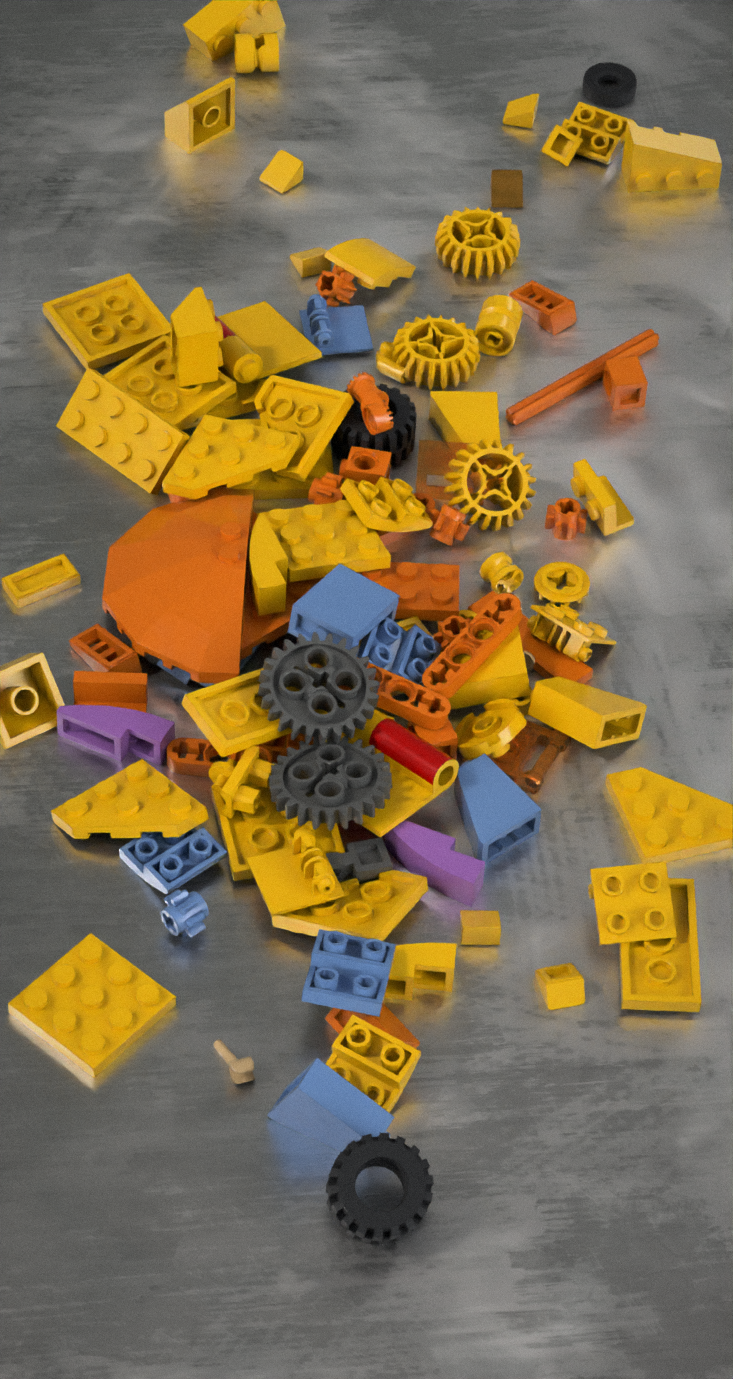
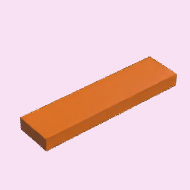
[467,591,593,684]

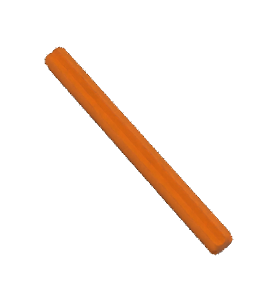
[505,329,659,426]

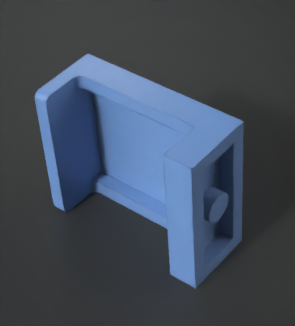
[288,564,400,650]

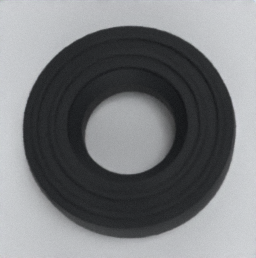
[582,62,637,107]

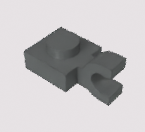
[326,837,393,881]

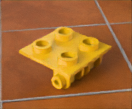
[527,603,616,662]
[246,828,345,917]
[588,862,677,945]

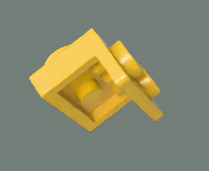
[570,459,634,536]

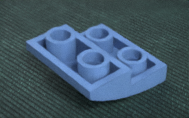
[357,616,441,686]
[119,827,227,895]
[301,929,396,1016]

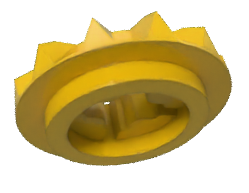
[534,562,590,606]

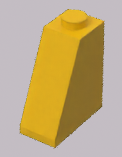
[429,391,500,470]
[433,625,531,710]
[528,676,647,749]

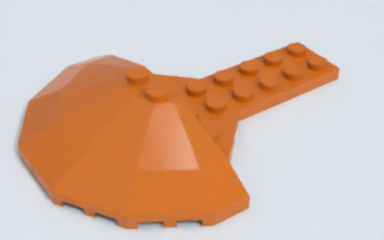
[102,488,459,684]

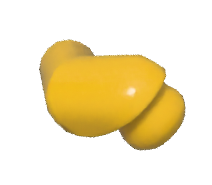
[376,341,406,384]

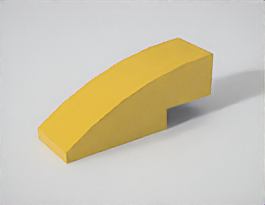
[249,515,288,616]
[384,942,457,1001]

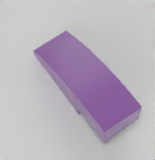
[56,705,175,766]
[382,820,485,907]

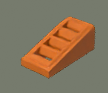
[508,280,577,335]
[69,624,142,673]

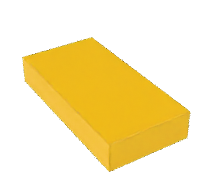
[1,553,81,609]

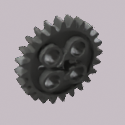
[258,632,380,746]
[269,736,392,830]

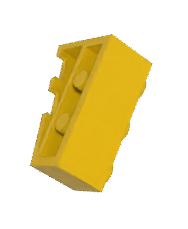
[183,0,286,62]
[621,120,722,193]

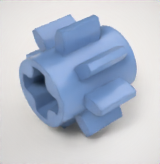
[161,889,209,938]

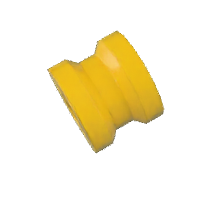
[479,552,524,594]

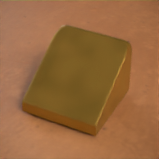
[490,169,523,208]

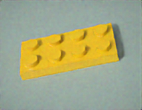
[56,368,190,495]
[619,878,701,1012]

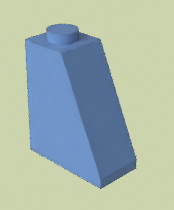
[454,753,542,865]
[267,1058,395,1152]

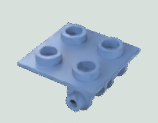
[299,294,373,355]

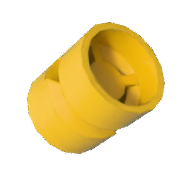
[234,32,279,74]
[474,295,523,356]

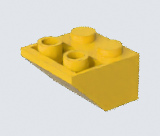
[170,286,223,387]

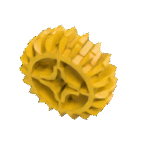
[435,206,521,279]
[392,314,480,391]
[444,438,536,532]

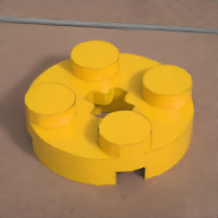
[454,699,527,760]

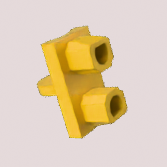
[208,745,275,818]

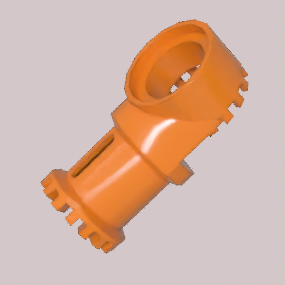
[346,372,394,435]

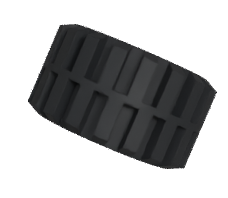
[331,384,417,467]
[326,1133,434,1244]

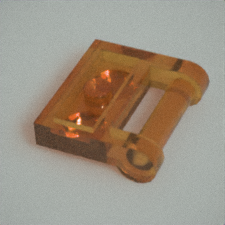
[416,440,487,506]
[487,720,571,794]

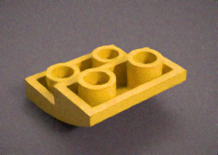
[561,102,634,165]
[324,238,416,290]
[340,477,433,532]
[325,1015,421,1113]

